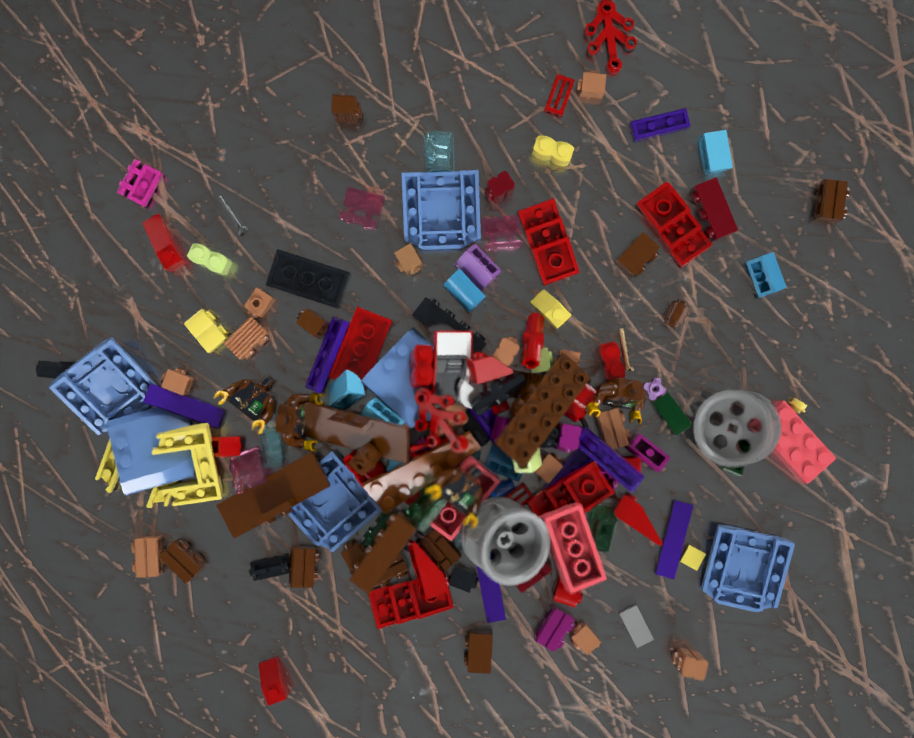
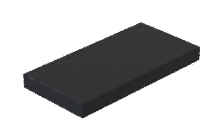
[266,249,350,309]

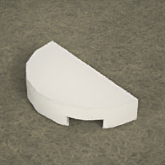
[457,378,481,409]

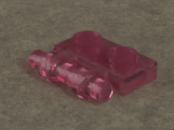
[339,187,385,228]
[481,215,522,253]
[229,446,267,494]

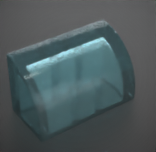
[424,131,455,172]
[259,428,285,468]

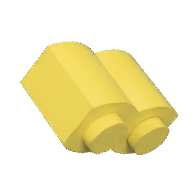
[532,135,574,166]
[184,309,228,353]

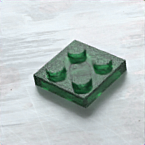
[406,483,448,533]

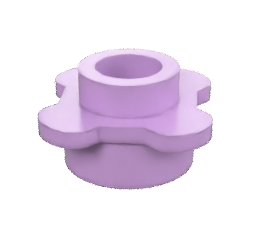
[643,378,666,400]

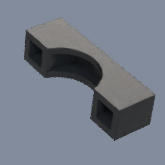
[412,297,487,354]

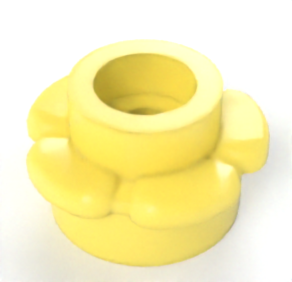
[788,398,807,414]

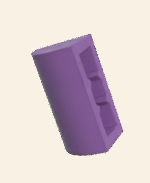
[455,244,502,291]

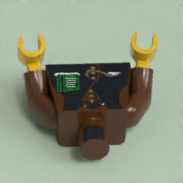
[214,375,275,434]
[587,378,646,424]
[275,392,324,451]
[425,465,483,529]

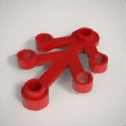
[584,0,637,75]
[414,388,468,453]

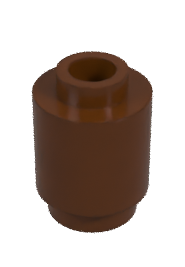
[664,299,690,329]

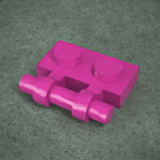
[117,159,163,207]

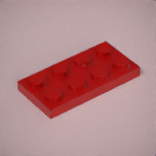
[329,306,393,392]

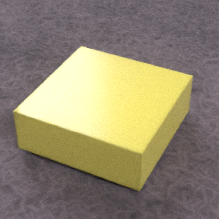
[679,544,706,571]

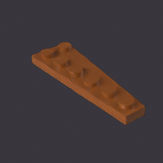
[362,431,481,514]

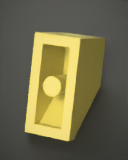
[530,289,572,330]

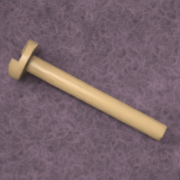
[619,328,634,373]

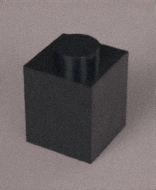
[448,563,479,593]

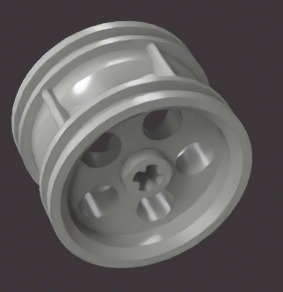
[694,390,781,467]
[461,497,550,585]

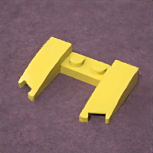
[152,423,224,506]
[95,439,179,508]

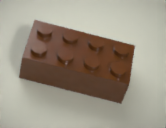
[349,511,418,594]

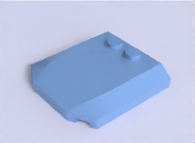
[401,170,481,250]
[361,327,433,428]
[49,337,158,435]
[107,407,195,496]
[288,450,382,552]
[701,525,795,612]

